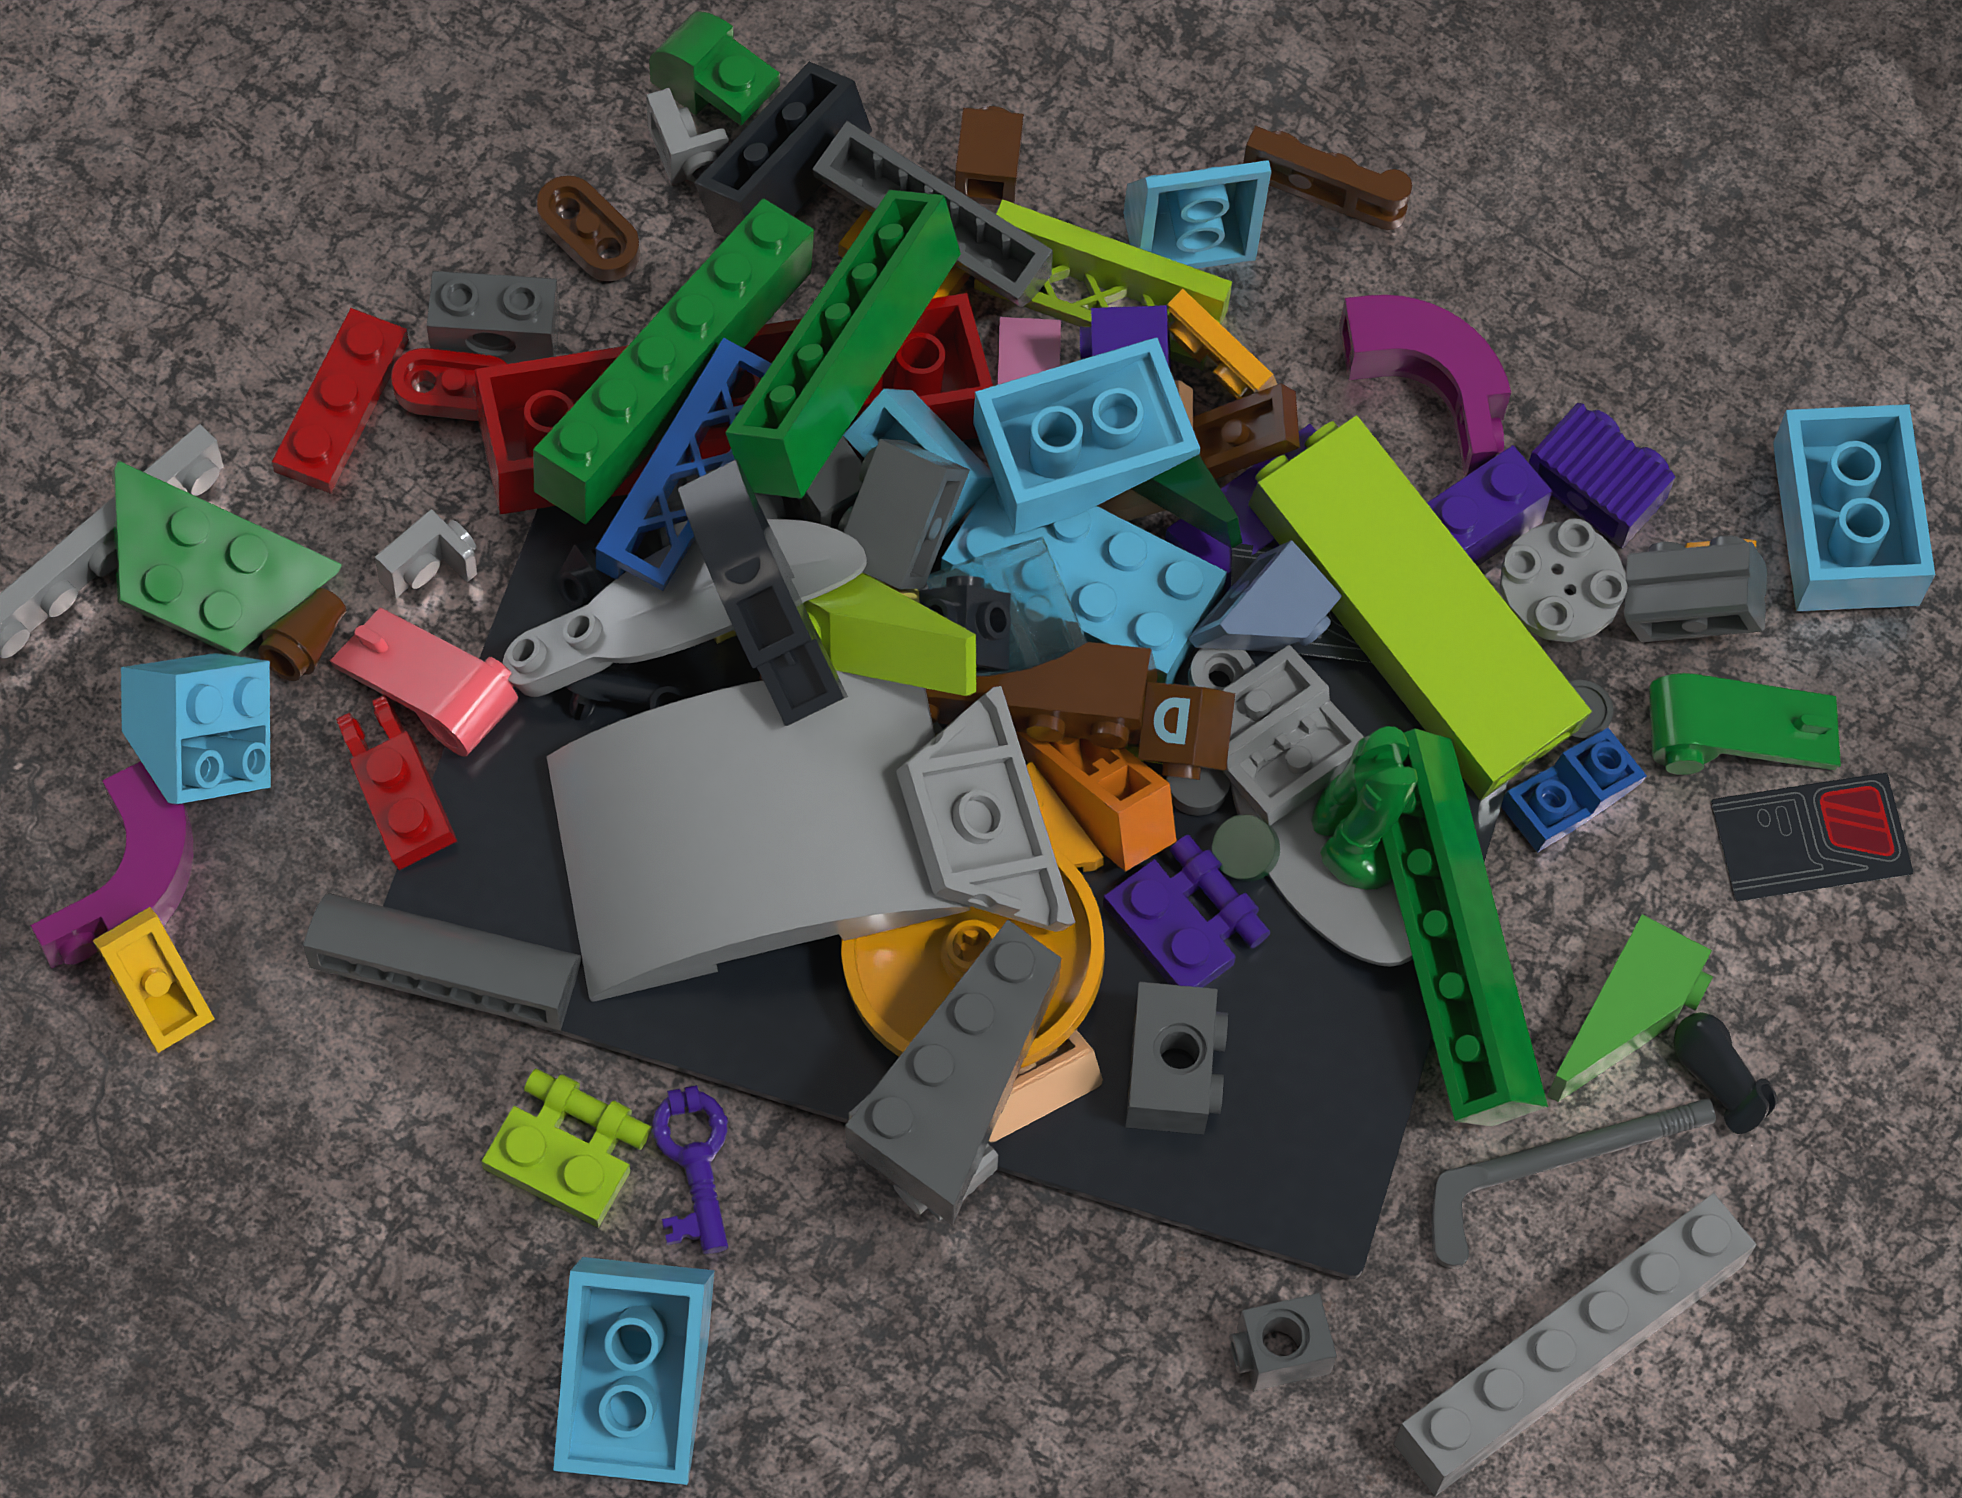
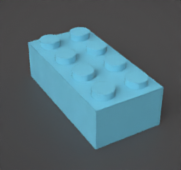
[940,482,1227,684]

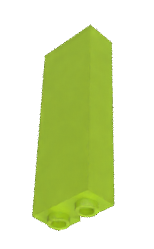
[1248,415,1592,801]

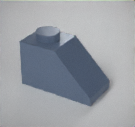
[1188,540,1342,652]

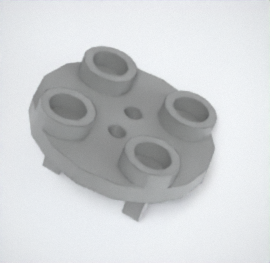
[1500,519,1627,642]

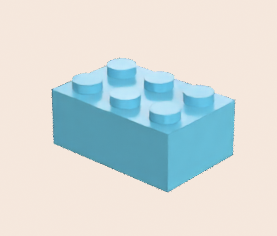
[1773,404,1935,612]

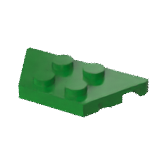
[112,460,342,656]

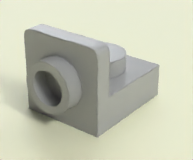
[646,88,729,185]
[375,509,477,598]

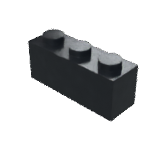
[694,61,872,238]

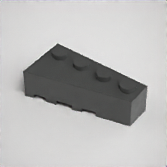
[845,920,1062,1225]

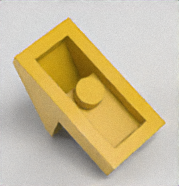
[93,907,215,1053]

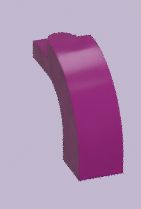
[1339,295,1511,477]
[30,761,194,969]

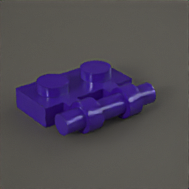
[1103,835,1271,988]

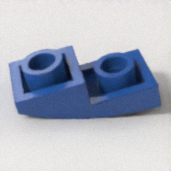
[1501,728,1647,853]

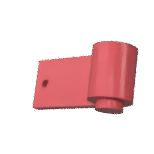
[330,607,518,757]

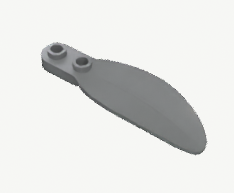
[503,519,867,697]
[1188,648,1413,967]

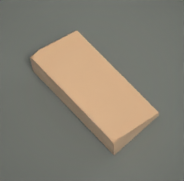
[989,1029,1103,1142]

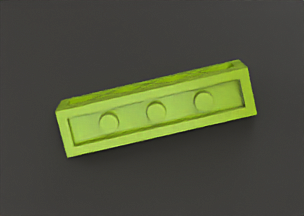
[974,199,1232,371]

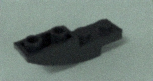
[678,460,848,726]

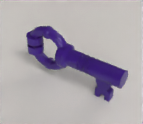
[651,1085,729,1254]

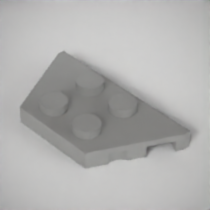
[896,686,1076,932]

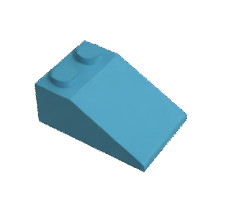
[1123,160,1271,269]
[973,337,1200,535]
[553,1257,715,1485]

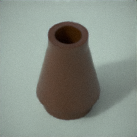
[258,588,347,681]

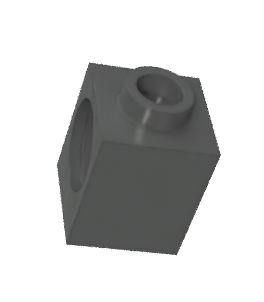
[1229,1293,1337,1392]

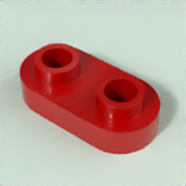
[391,348,507,421]

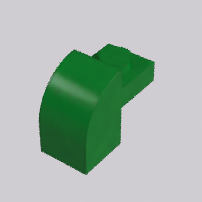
[649,11,780,126]

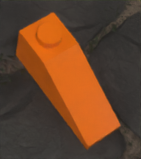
[1016,732,1177,871]

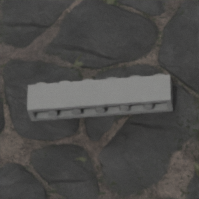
[1393,1193,1757,1496]

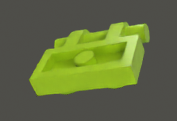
[481,1068,652,1228]

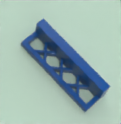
[596,338,772,591]

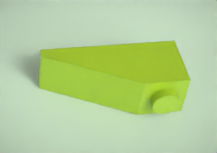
[803,572,976,696]

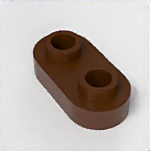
[537,176,640,281]

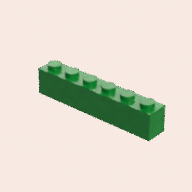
[726,190,961,499]
[533,198,814,525]
[1382,729,1548,1127]

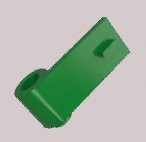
[1649,673,1841,775]

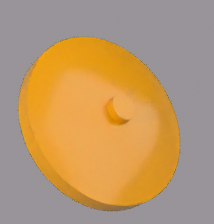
[841,845,1105,1069]

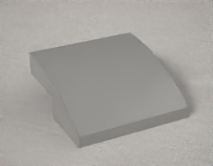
[1222,645,1364,826]

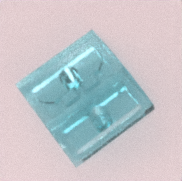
[927,537,1087,676]

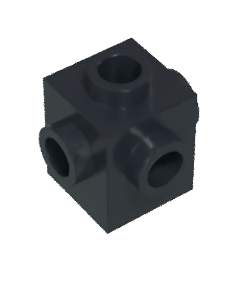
[919,576,1011,674]

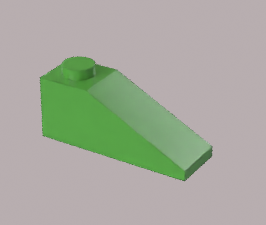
[1547,914,1713,1102]

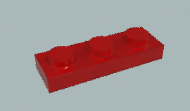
[272,308,409,494]

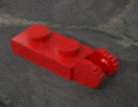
[336,695,457,870]

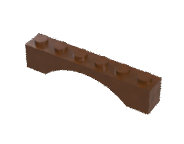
[759,642,1158,749]

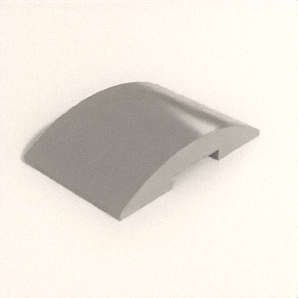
[547,671,971,1002]

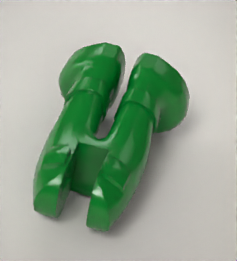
[1311,726,1418,890]

